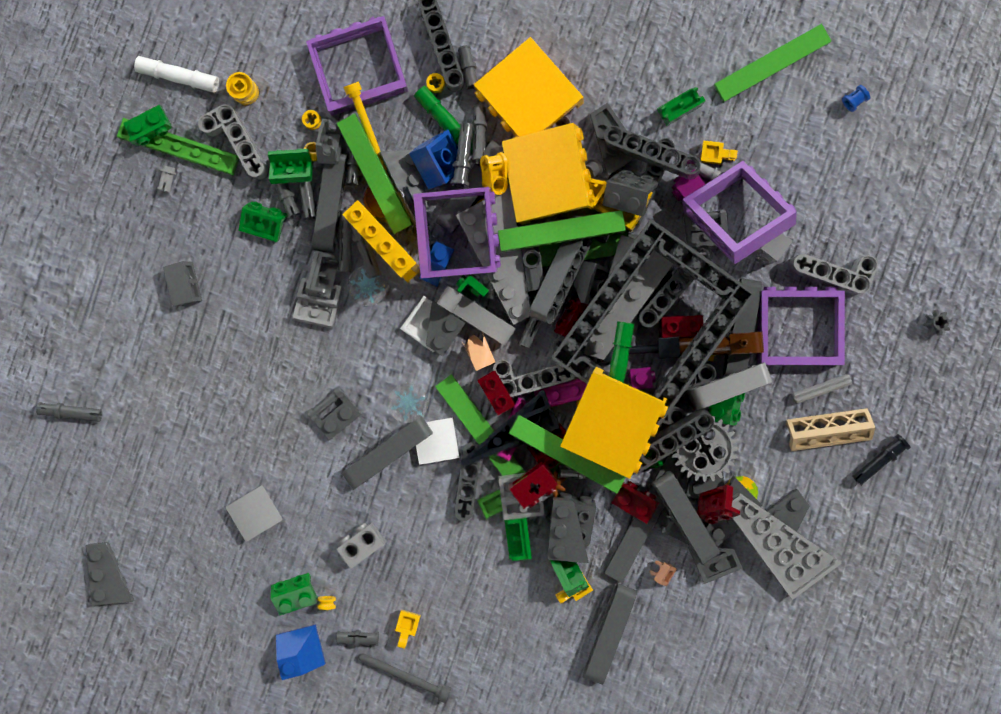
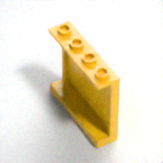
[474,37,584,138]
[502,123,595,225]
[342,200,420,283]
[560,367,668,479]

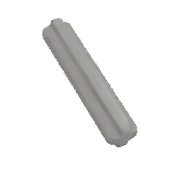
[792,374,852,403]

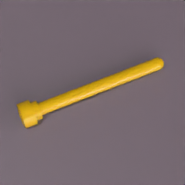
[343,81,389,177]

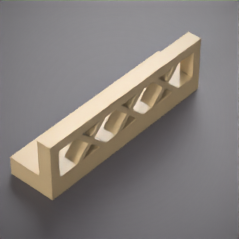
[786,408,875,451]

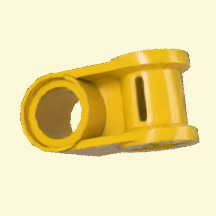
[480,152,508,195]

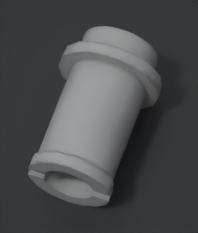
[694,162,721,182]
[157,165,176,192]

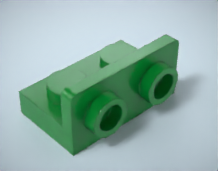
[123,105,173,146]
[238,202,287,242]
[455,274,489,297]

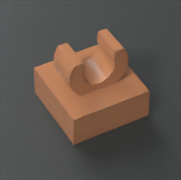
[649,561,677,586]

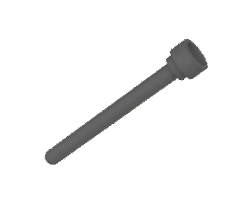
[359,653,451,703]

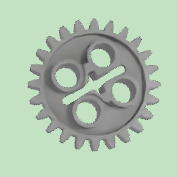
[672,416,739,482]

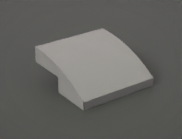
[292,278,342,329]
[498,473,545,520]
[225,485,283,542]

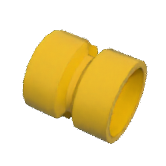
[226,72,259,105]

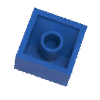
[409,130,458,189]

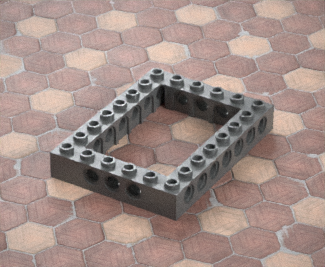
[551,219,756,425]

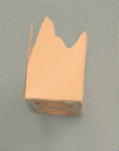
[462,332,495,371]

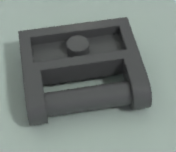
[683,209,728,248]
[307,386,362,440]

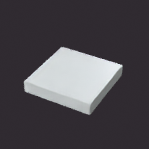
[400,296,434,353]
[416,417,460,465]

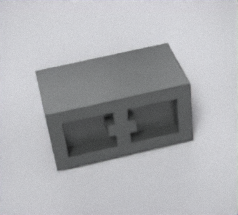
[315,119,344,164]
[306,251,339,299]
[163,261,202,307]

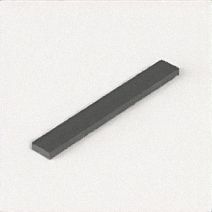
[604,430,700,583]

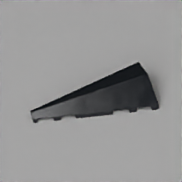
[461,390,561,468]

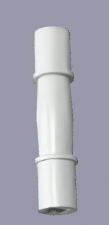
[134,56,219,93]

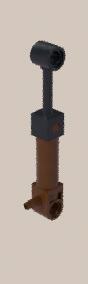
[597,332,764,363]

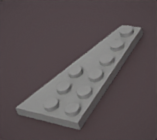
[456,187,530,325]
[584,235,673,360]
[732,492,842,600]

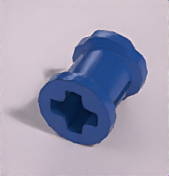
[842,85,871,112]

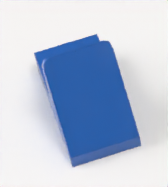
[419,242,454,287]

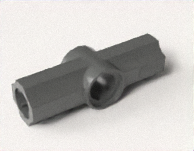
[521,246,544,292]

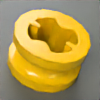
[426,73,445,93]
[302,110,322,130]
[317,596,336,610]

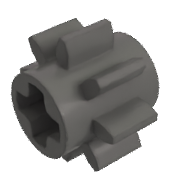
[923,310,952,336]

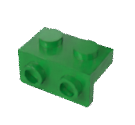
[268,149,313,184]
[707,393,745,426]
[270,573,318,616]

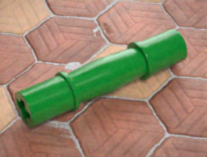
[414,86,473,157]
[609,321,634,383]

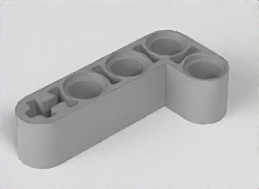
[198,104,268,180]
[789,254,878,295]
[437,285,516,345]
[493,360,575,397]
[686,362,772,410]

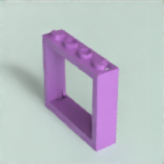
[306,16,408,116]
[683,161,797,264]
[413,187,501,278]
[757,287,845,365]

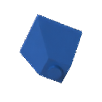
[276,624,326,680]

